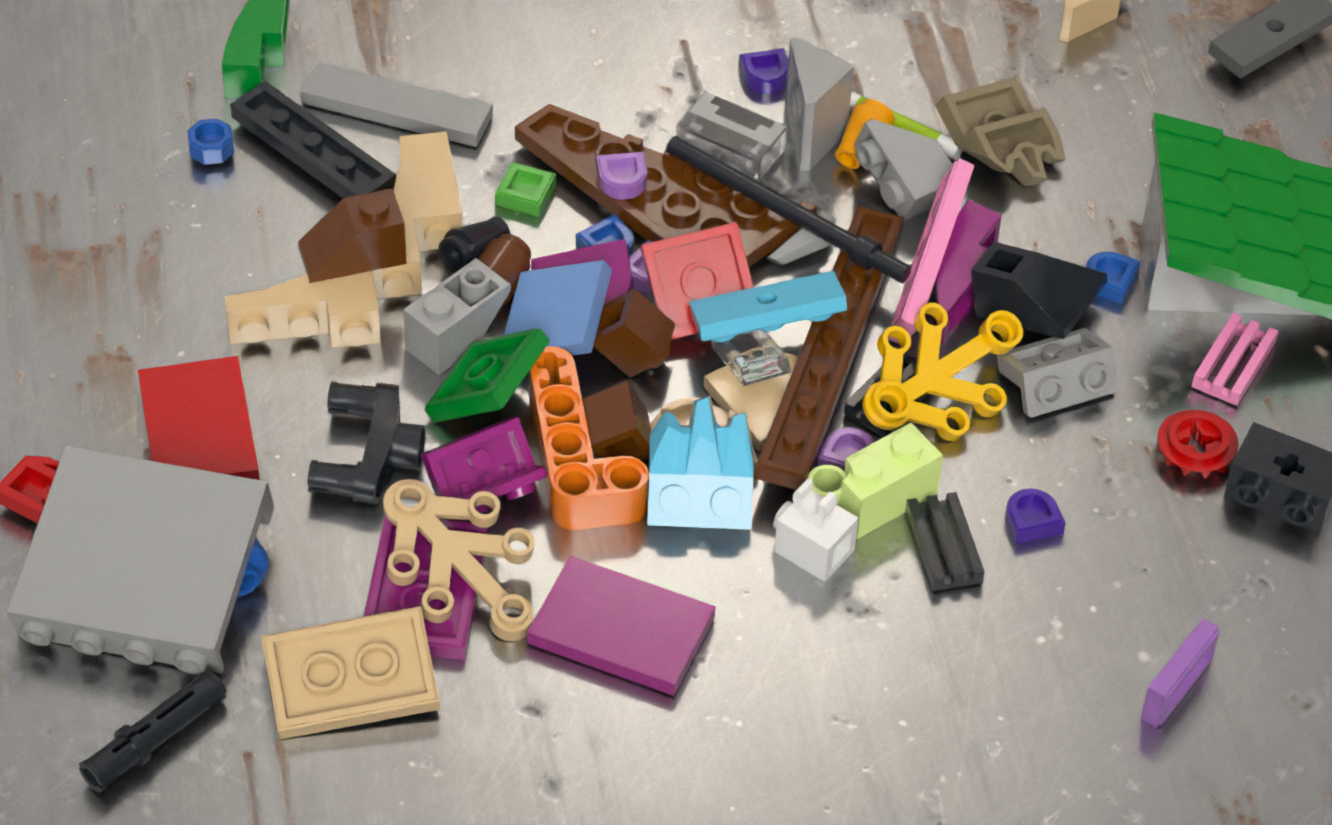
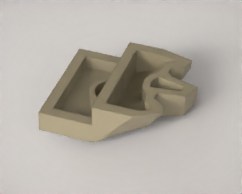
[935,77,1066,186]

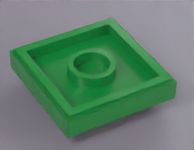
[424,328,550,423]

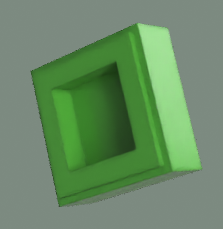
[495,162,556,218]

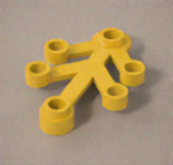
[862,303,1023,441]

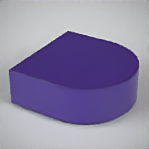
[739,48,788,95]
[1005,488,1066,545]

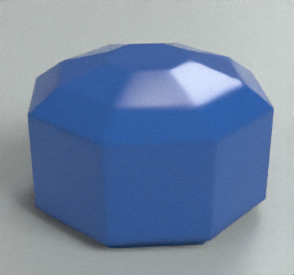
[187,119,234,165]

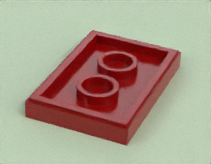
[138,356,260,480]

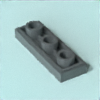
[1208,0,1332,78]

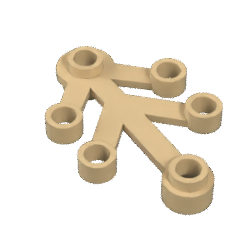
[383,479,535,641]

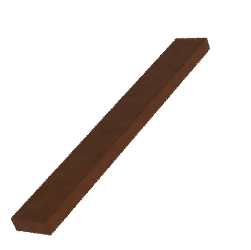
[754,206,904,490]

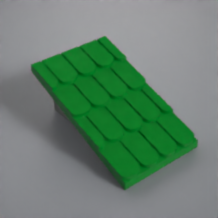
[1139,112,1332,319]

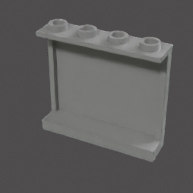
[7,446,275,675]

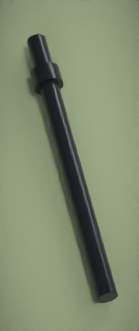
[666,136,911,284]

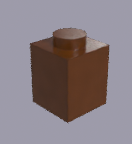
[593,288,675,378]
[582,381,652,461]

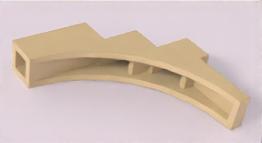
[225,131,462,348]

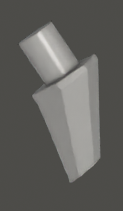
[766,210,835,266]

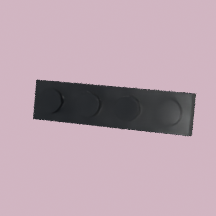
[230,81,396,198]

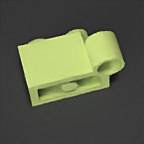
[807,423,943,539]

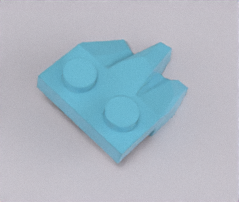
[647,395,753,529]

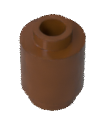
[478,234,531,305]

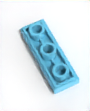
[689,271,847,342]

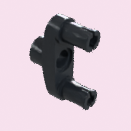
[307,381,426,504]

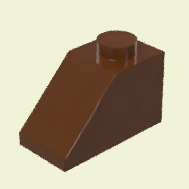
[298,188,406,283]

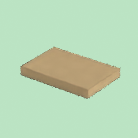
[261,606,441,740]

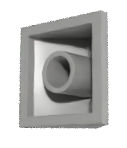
[785,37,854,172]

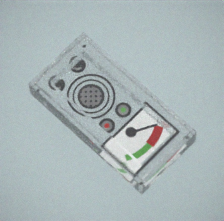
[711,330,791,386]

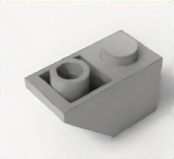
[854,119,952,221]
[403,258,511,376]

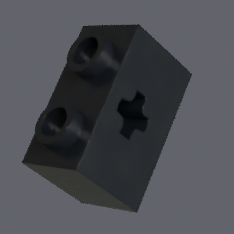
[1224,422,1332,533]

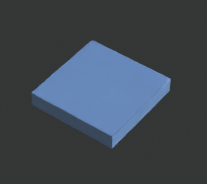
[504,260,612,355]

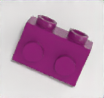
[420,417,548,513]

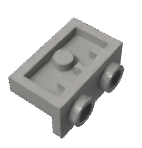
[997,328,1117,417]

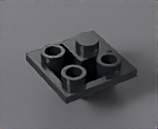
[971,242,1107,339]

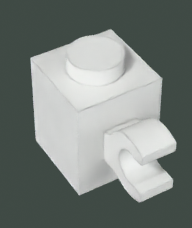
[773,478,859,582]

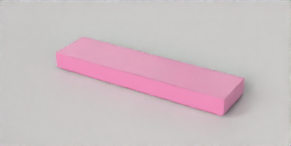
[888,158,975,345]

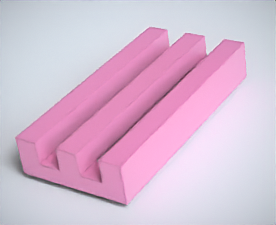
[1192,312,1278,406]

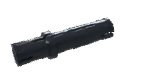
[79,669,227,792]

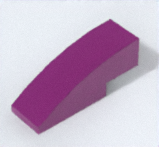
[932,199,1002,345]

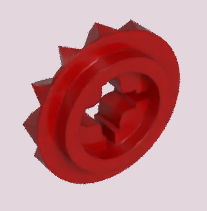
[1157,409,1239,479]

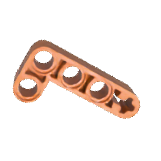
[529,346,649,530]

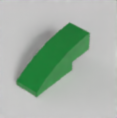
[222,0,290,98]

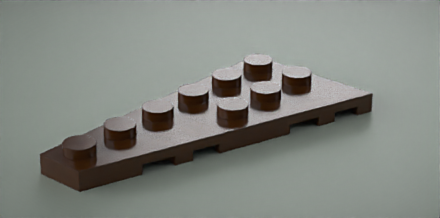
[515,104,817,267]

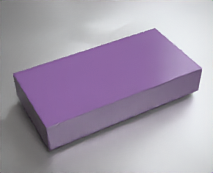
[1141,618,1219,728]

